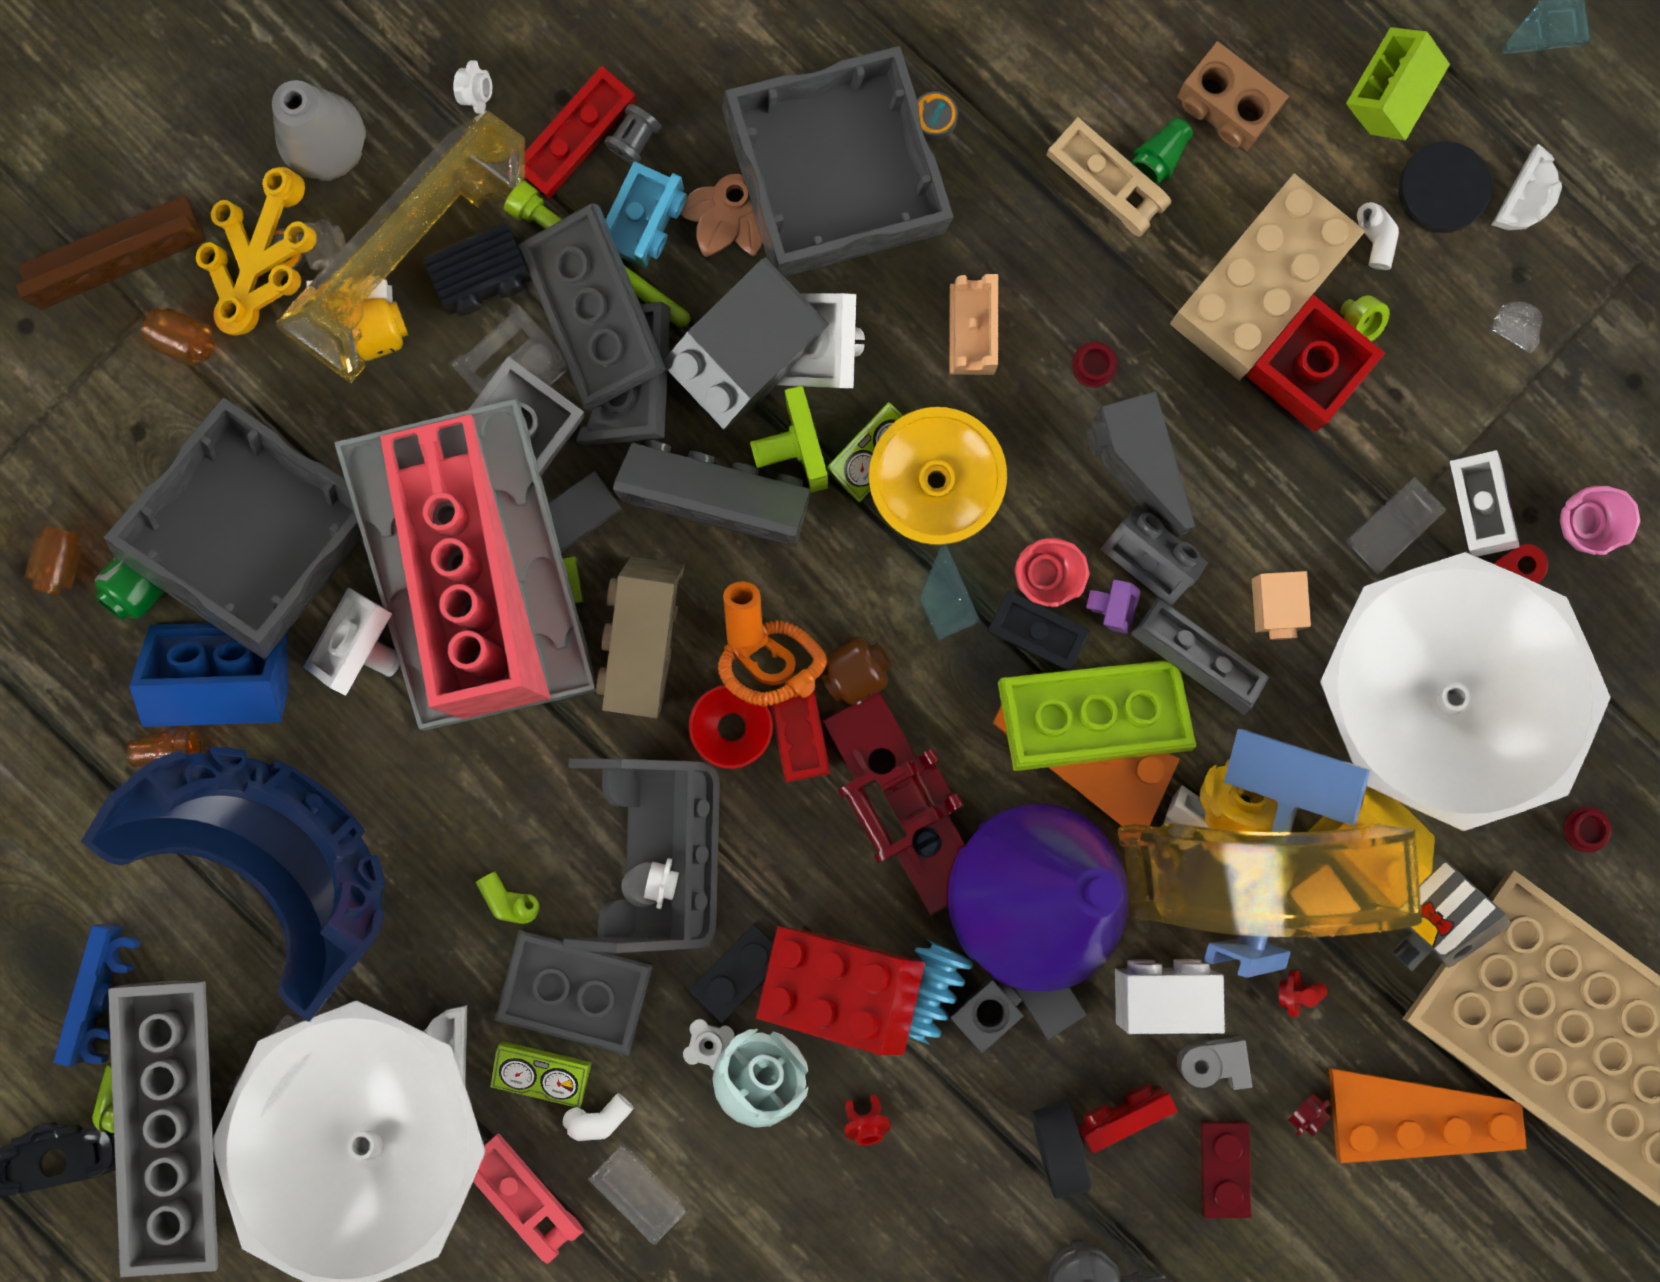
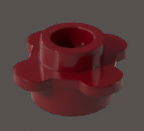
[1288,1093,1331,1137]

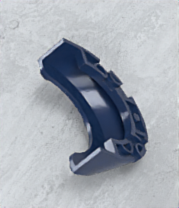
[81,747,386,1022]

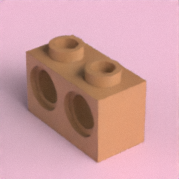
[1177,41,1289,152]

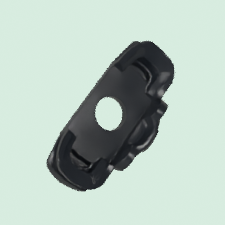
[0,1122,116,1196]

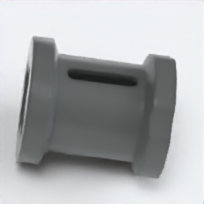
[604,104,662,164]

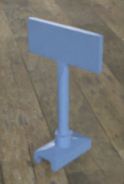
[1204,729,1371,978]

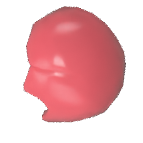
[1014,537,1090,607]

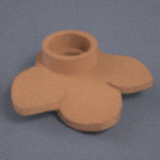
[680,174,763,257]

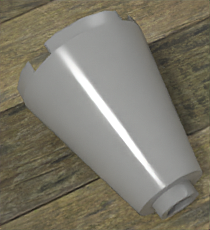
[272,80,366,181]

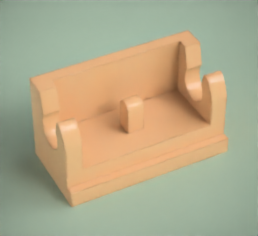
[949,274,998,375]

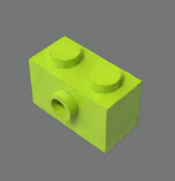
[1346,27,1450,141]

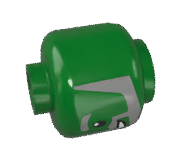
[94,558,165,621]

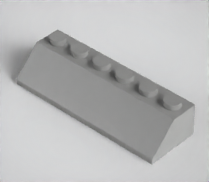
[108,981,218,1277]

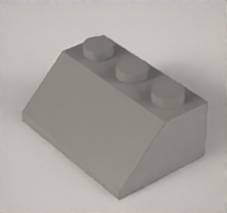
[468,356,585,477]

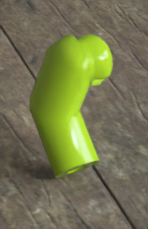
[475,871,540,924]

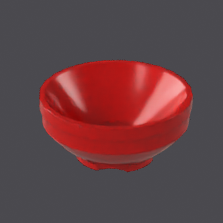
[689,685,773,769]

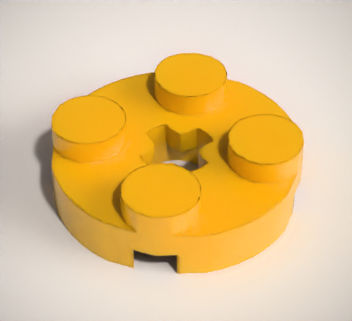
[1200,759,1278,845]

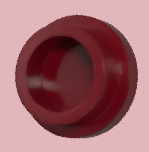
[1072,342,1118,388]
[1563,806,1611,853]

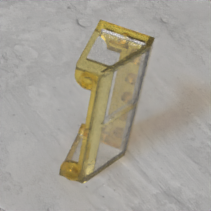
[276,110,525,383]

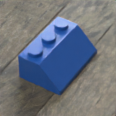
[129,623,289,727]

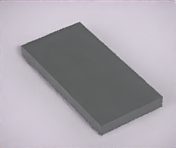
[518,203,667,410]

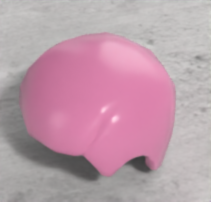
[1560,486,1641,555]

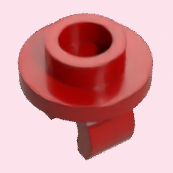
[844,1095,891,1146]

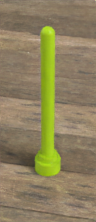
[503,180,690,328]

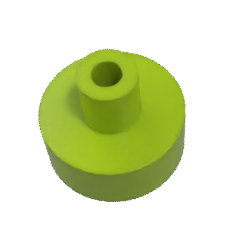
[1340,295,1390,342]

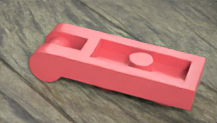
[473,1133,584,1264]

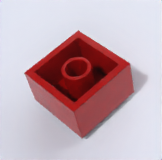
[1245,295,1385,433]

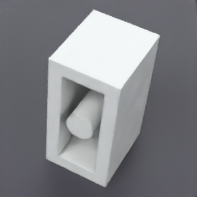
[1450,450,1520,557]

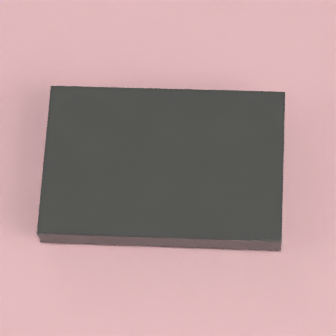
[495,929,654,1056]

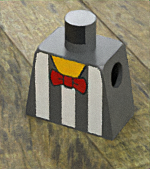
[1391,853,1511,971]

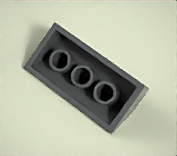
[613,440,811,548]

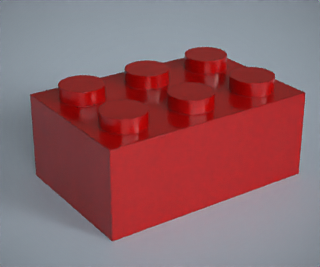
[756,926,925,1056]

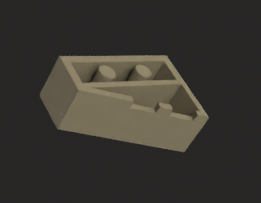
[596,556,685,718]

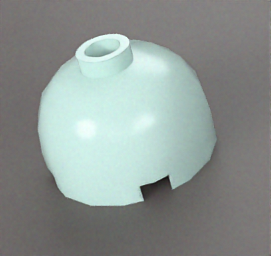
[712,1029,809,1127]

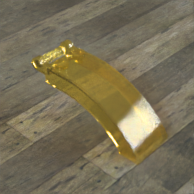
[1118,823,1422,937]

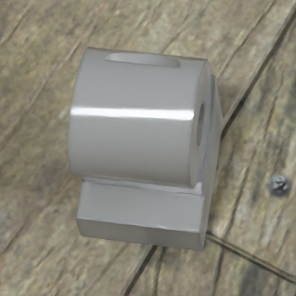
[1177,1036,1253,1090]

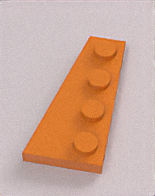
[992,704,1180,843]
[1328,1067,1527,1163]

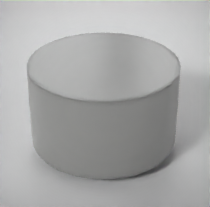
[622,862,657,907]

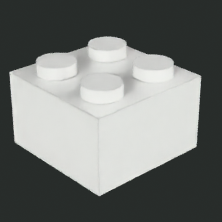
[1115,959,1225,1034]

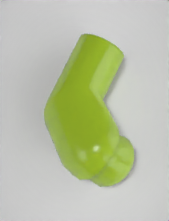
[92,1063,114,1133]

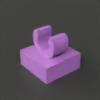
[1086,580,1141,635]

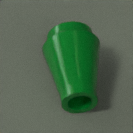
[1131,118,1193,185]

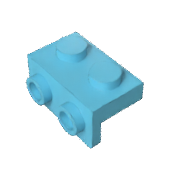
[606,161,687,269]

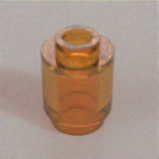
[141,308,215,367]
[24,526,82,596]

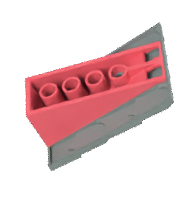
[334,399,597,731]

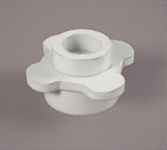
[453,60,492,114]
[644,858,679,909]
[683,1019,735,1071]

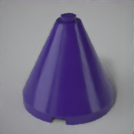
[948,804,1129,992]

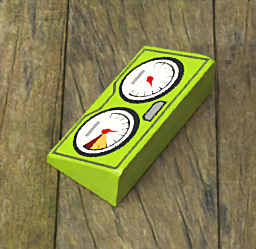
[827,402,903,503]
[490,1041,592,1108]

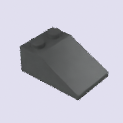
[663,258,829,429]
[1087,392,1195,538]

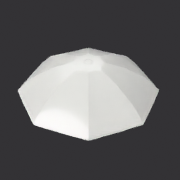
[1320,552,1610,831]
[213,1001,486,1282]

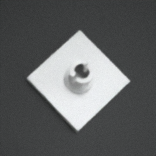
[777,293,865,388]
[304,587,400,696]

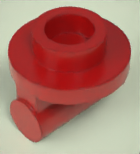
[1279,970,1328,1017]

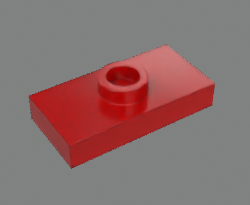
[768,691,831,783]

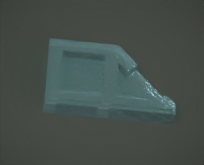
[1502,0,1590,54]
[920,545,981,641]

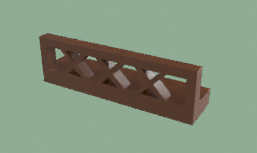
[15,195,207,310]

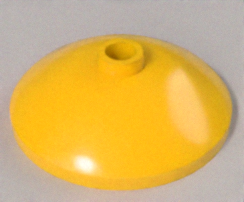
[869,407,1007,545]

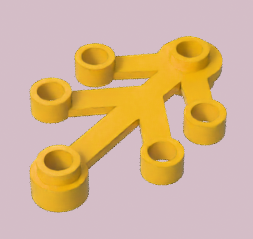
[196,167,317,336]

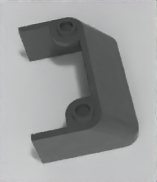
[563,759,720,953]

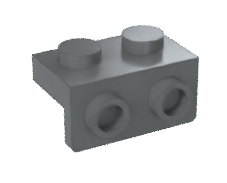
[1100,505,1208,606]

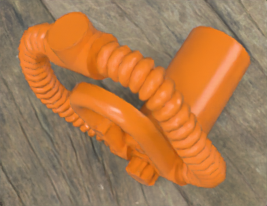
[718,581,827,706]

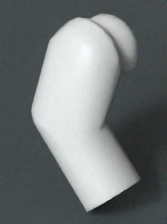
[1357,202,1399,270]
[563,1093,634,1141]

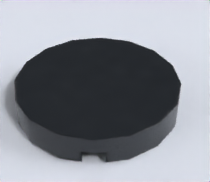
[1399,142,1492,233]

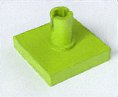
[750,385,828,493]

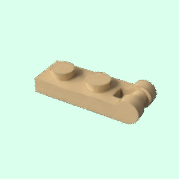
[1046,117,1171,237]

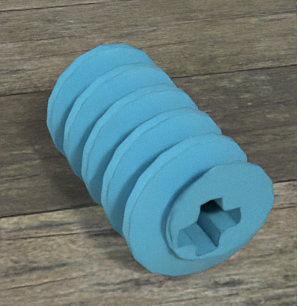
[908,939,973,1045]

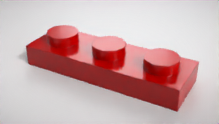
[512,66,637,200]

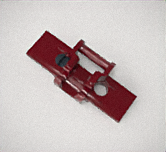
[823,692,966,915]

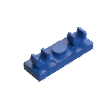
[53,923,141,1067]

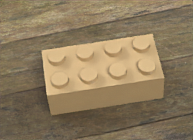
[1170,173,1365,381]

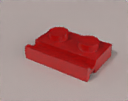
[1077,1083,1178,1154]

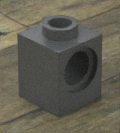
[949,977,1024,1053]

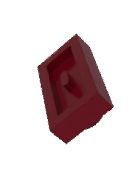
[1200,1121,1251,1218]

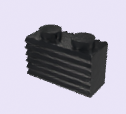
[422,221,532,316]

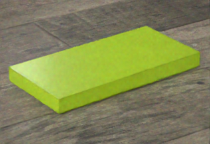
[998,660,1196,771]

